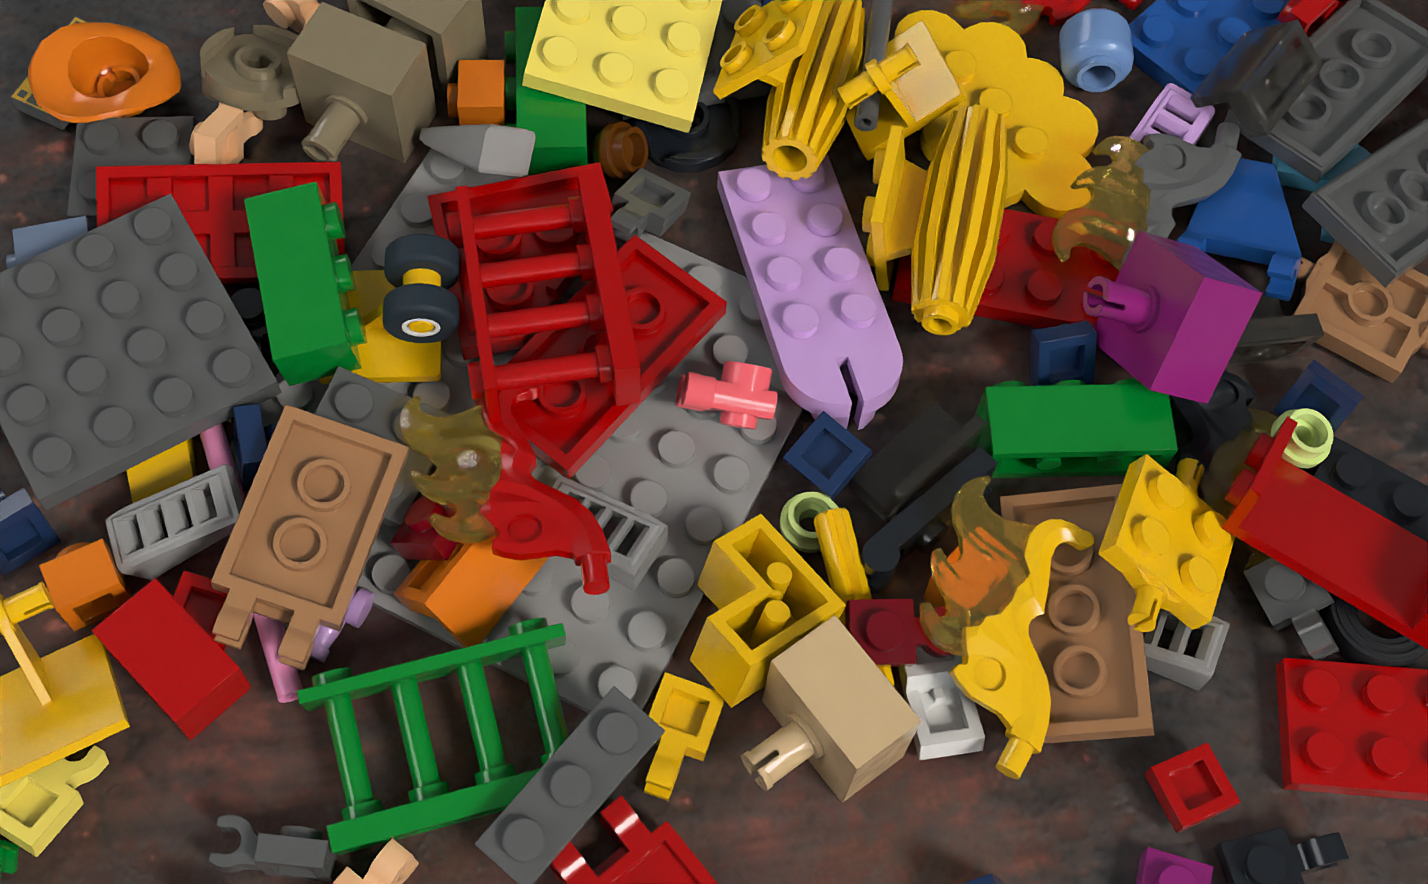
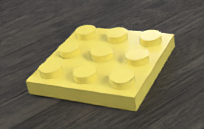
[522,0,722,133]

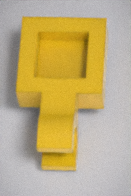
[644,672,725,801]

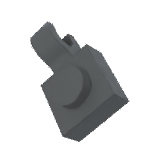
[611,168,691,251]
[1243,558,1339,660]
[209,815,338,882]

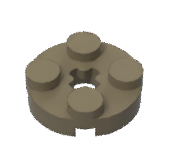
[200,25,300,120]

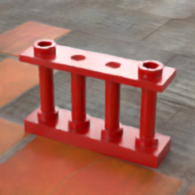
[447,168,641,424]

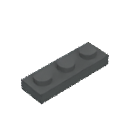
[475,686,665,884]

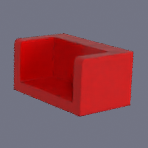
[91,578,251,741]

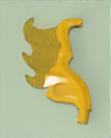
[920,476,1094,779]

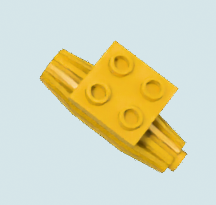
[713,0,866,180]
[862,104,1008,335]

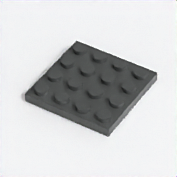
[0,194,282,510]

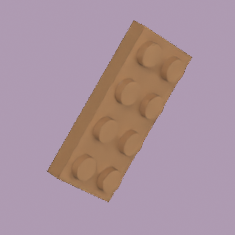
[1000,484,1154,744]

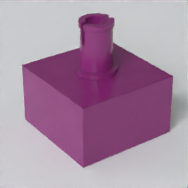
[1082,230,1263,404]

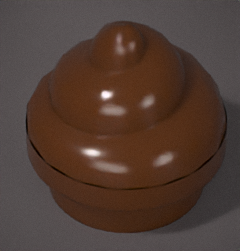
[588,121,648,179]

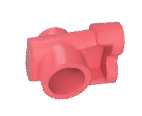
[675,361,777,430]

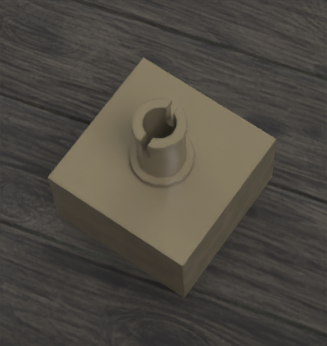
[347,0,488,101]
[287,2,437,163]

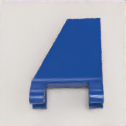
[1178,158,1302,301]

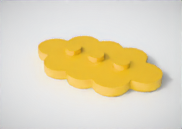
[893,10,1098,221]

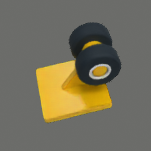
[318,234,460,384]

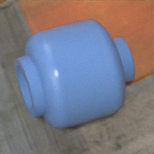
[1059,8,1134,92]

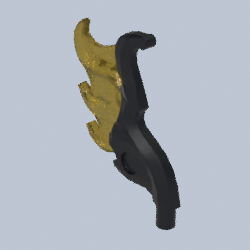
[1169,370,1277,570]

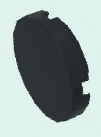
[632,96,742,172]

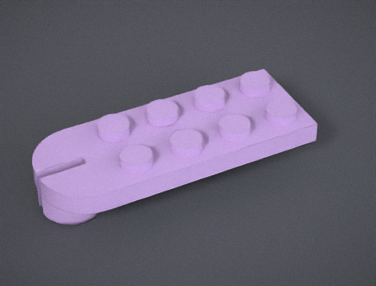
[717,155,903,430]

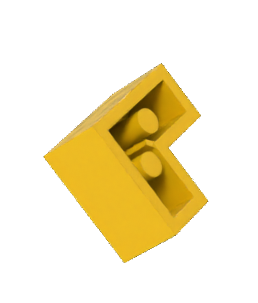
[690,514,846,708]

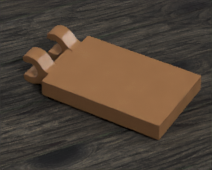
[211,404,409,671]

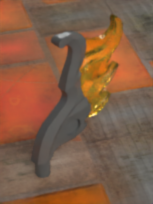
[1052,122,1242,273]

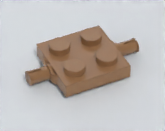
[1286,240,1428,384]

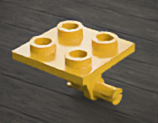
[837,20,966,161]
[0,581,130,787]

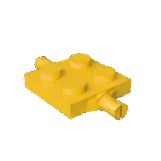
[1098,454,1235,632]

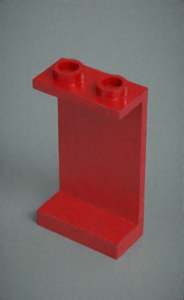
[1222,416,1428,649]

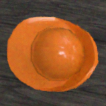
[28,22,181,123]

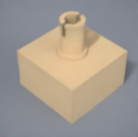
[741,615,921,803]

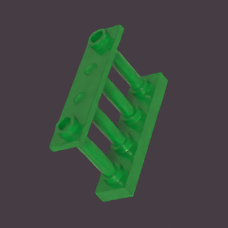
[297,617,569,855]

